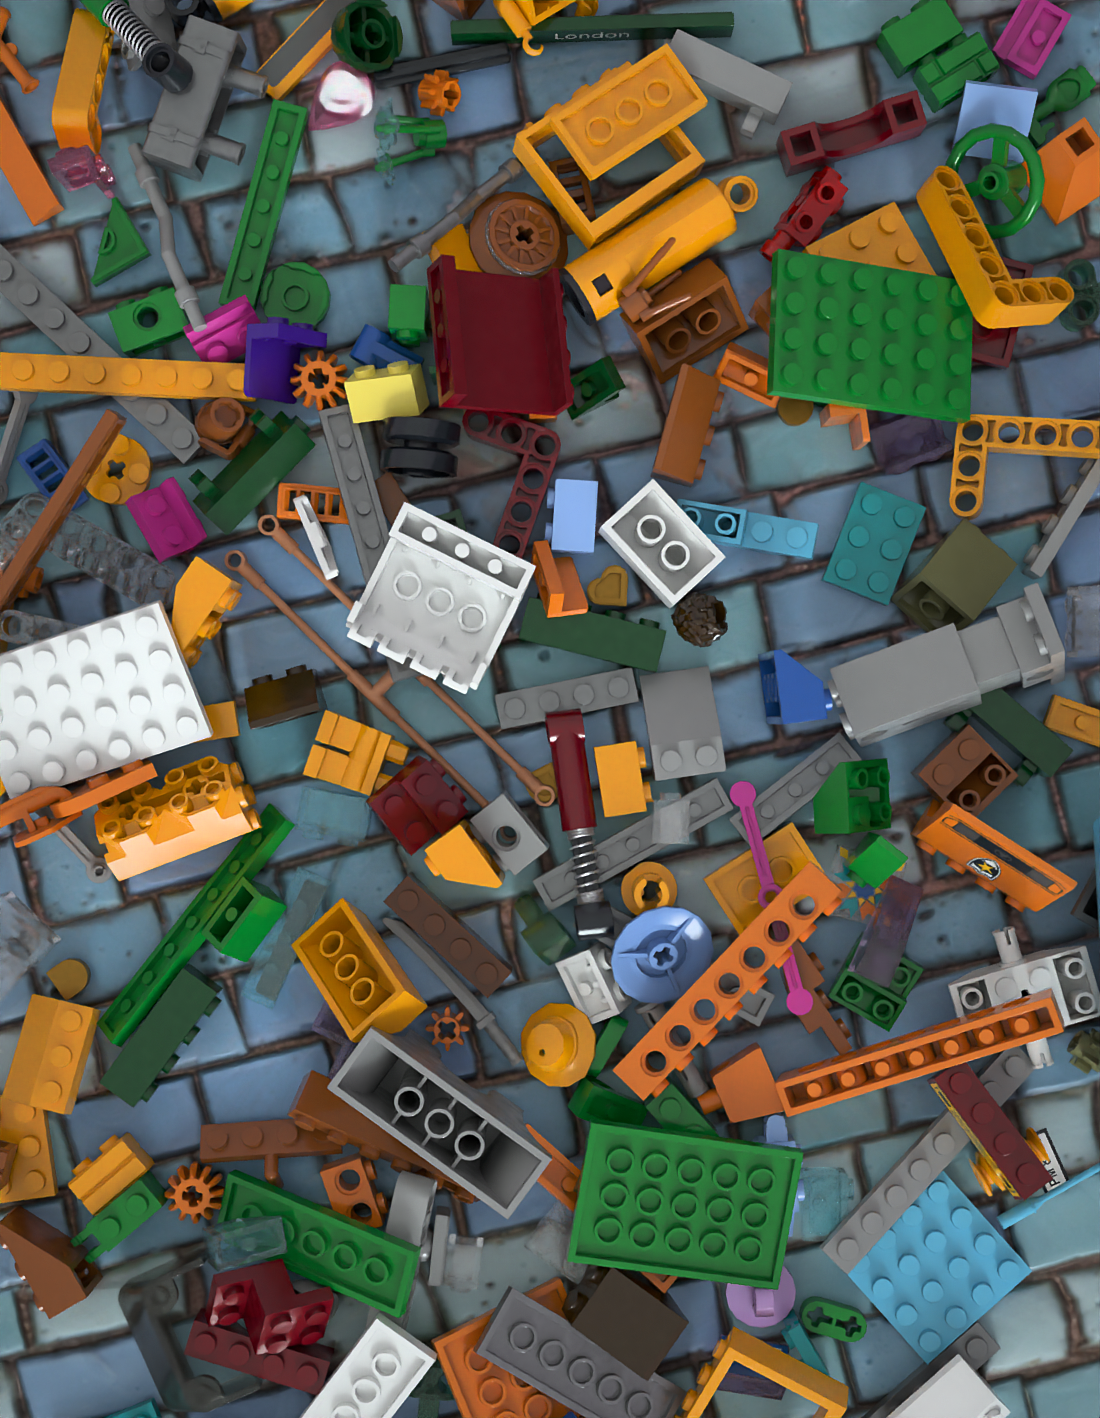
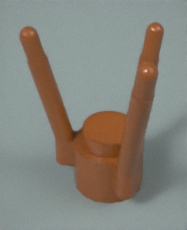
[617,237,693,323]

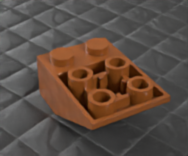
[0,1205,103,1319]

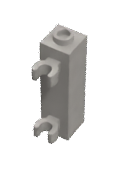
[662,29,793,140]

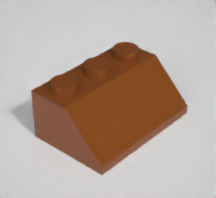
[619,258,749,385]
[650,364,724,488]

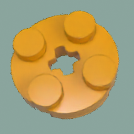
[86,434,153,505]

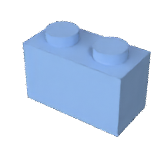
[545,479,598,555]

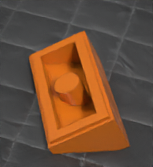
[713,342,781,409]

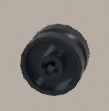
[380,416,461,479]

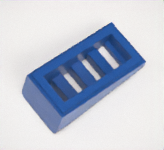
[16,439,90,513]

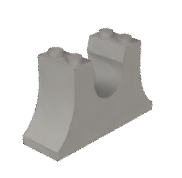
[327,1026,552,1219]

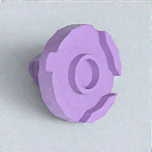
[725,1265,796,1328]

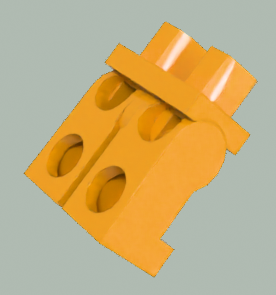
[303,710,410,796]

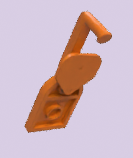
[0,758,158,848]

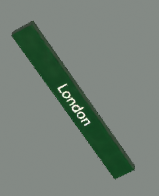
[450,12,734,46]

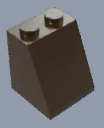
[561,1264,689,1381]

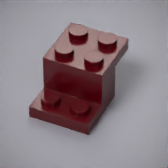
[205,1258,334,1355]

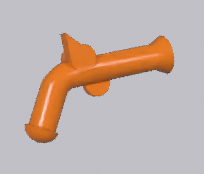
[0,6,40,94]

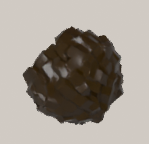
[671,591,728,648]

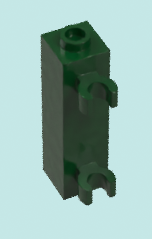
[188,408,316,536]
[943,688,1074,787]

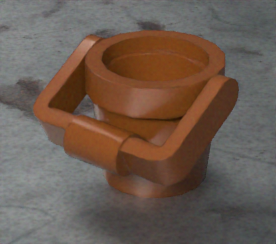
[195,397,257,460]

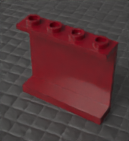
[427,254,574,416]

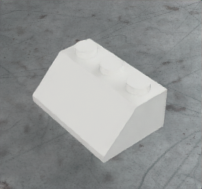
[598,479,726,609]
[886,1354,1011,1418]

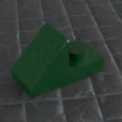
[567,356,626,420]

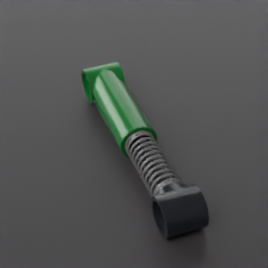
[79,0,193,93]

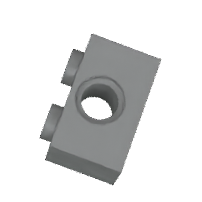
[470,790,550,876]

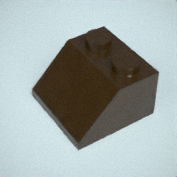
[244,664,328,730]

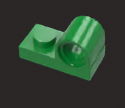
[567,1075,648,1125]

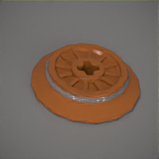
[468,191,568,279]

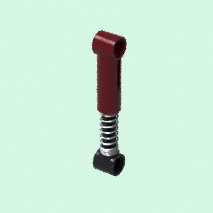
[545,708,614,941]

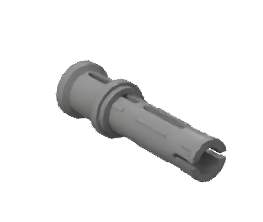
[634,1002,709,1099]

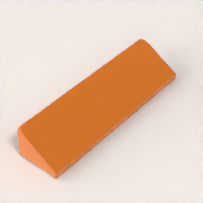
[0,95,65,227]

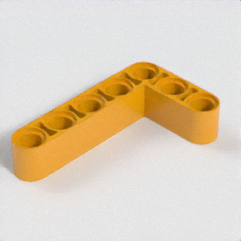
[916,165,1074,329]
[949,414,1100,521]

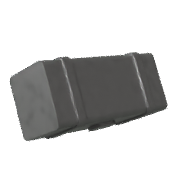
[141,15,269,182]

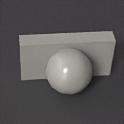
[419,1206,451,1287]

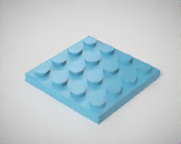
[848,1171,1032,1365]

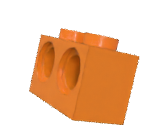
[320,1152,389,1228]

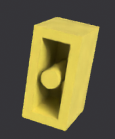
[344,361,430,423]

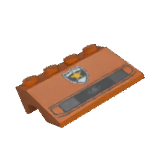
[910,799,1078,913]

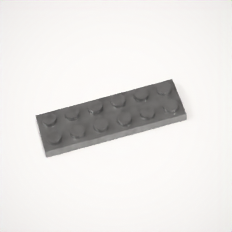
[473,1286,686,1418]

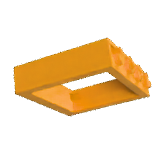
[512,61,705,251]
[673,1326,849,1418]

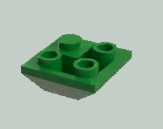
[813,758,892,834]

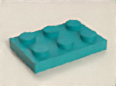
[821,482,927,606]

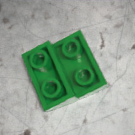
[828,931,924,1032]

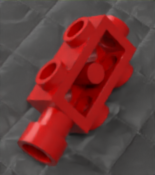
[759,165,848,263]

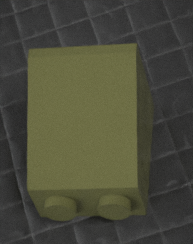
[890,518,1018,632]

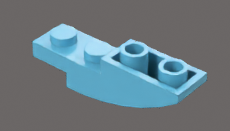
[677,498,819,560]

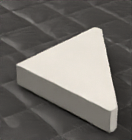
[293,494,339,580]

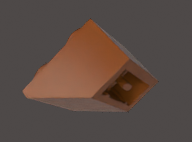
[911,724,1019,817]

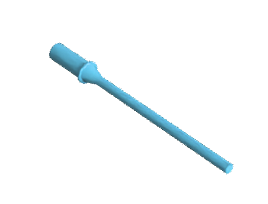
[996,1162,1100,1229]

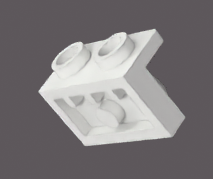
[555,941,632,1024]

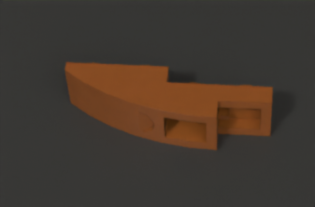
[779,923,852,1056]

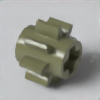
[1067,1028,1100,1074]

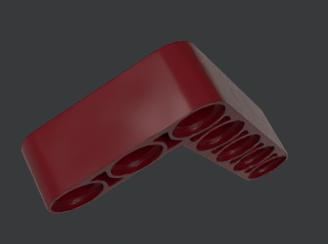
[462,409,561,559]

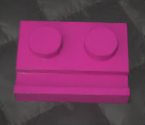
[992,0,1072,80]
[182,295,261,363]

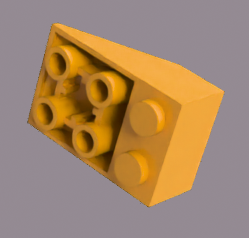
[171,556,243,669]

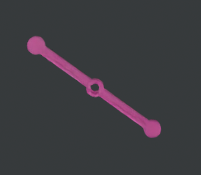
[730,781,813,1015]

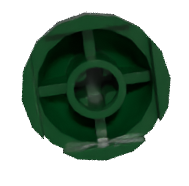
[330,0,403,73]

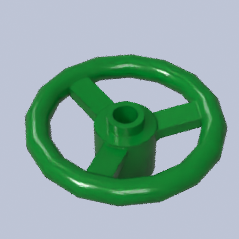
[945,123,1045,240]

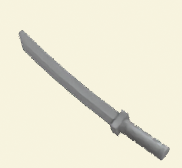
[382,917,524,1067]

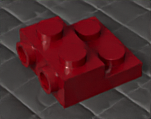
[365,755,469,856]

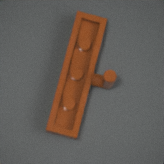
[200,1119,343,1189]

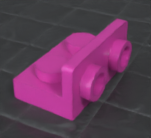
[125,477,207,564]

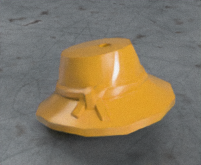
[521,1003,596,1087]

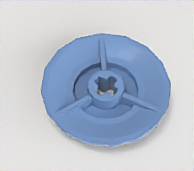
[610,906,714,1003]

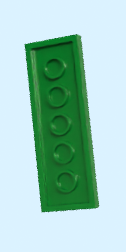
[214,1169,421,1318]

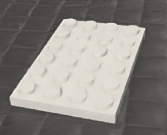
[0,600,214,799]

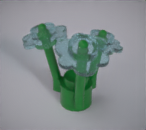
[374,97,447,186]

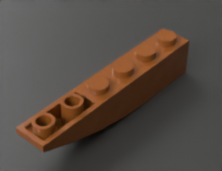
[287,1070,480,1204]

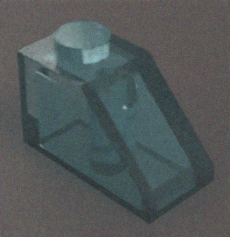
[202,1216,287,1272]

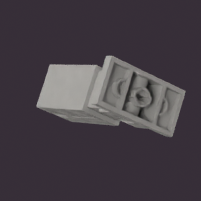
[827,583,1065,747]

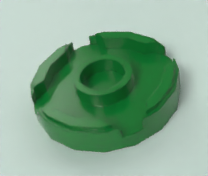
[260,262,331,329]

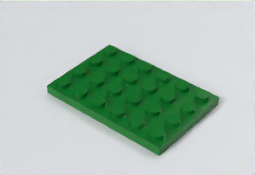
[767,249,973,423]
[566,1118,804,1290]

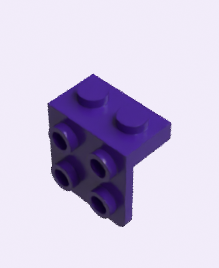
[243,317,327,404]

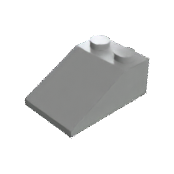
[639,666,726,781]

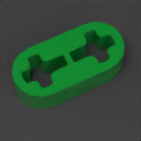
[587,1014,629,1079]
[799,1296,867,1343]

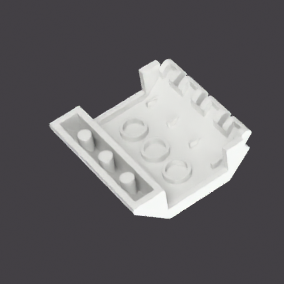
[346,502,536,694]

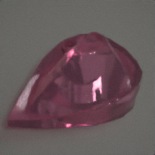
[308,61,375,131]

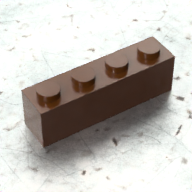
[383,872,513,998]

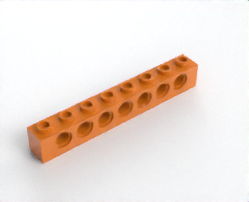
[612,861,843,1101]
[775,988,1065,1117]

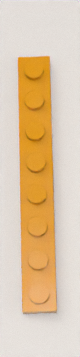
[0,352,257,402]

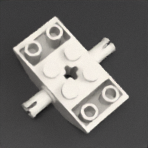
[948,926,1100,1069]

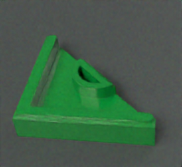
[91,196,151,287]

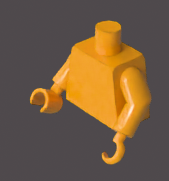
[493,0,598,56]

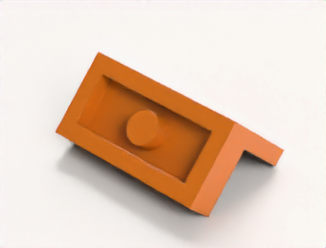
[819,404,870,451]
[531,540,588,618]

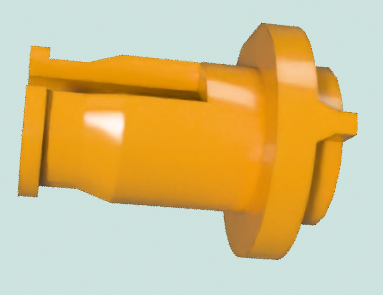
[621,861,677,916]

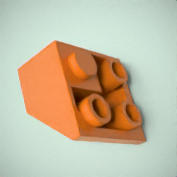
[1021,117,1100,227]

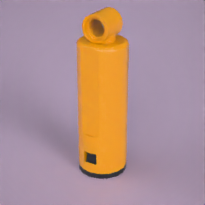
[559,176,758,326]

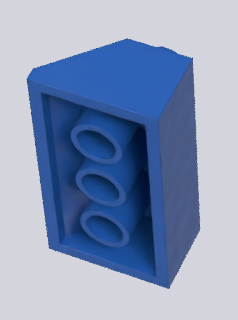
[758,649,832,724]

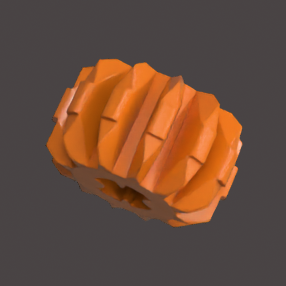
[290,350,348,412]
[165,1161,225,1224]

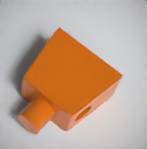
[697,1042,784,1123]

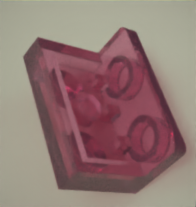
[47,145,117,199]

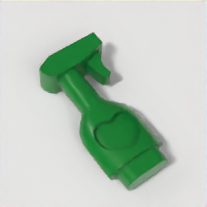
[1028,65,1096,149]

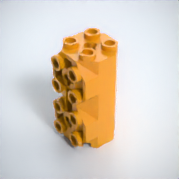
[94,756,262,881]

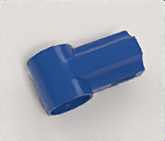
[349,324,424,369]

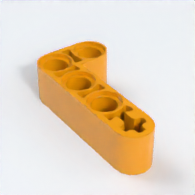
[52,8,115,155]

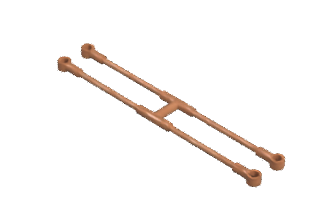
[224,514,556,841]

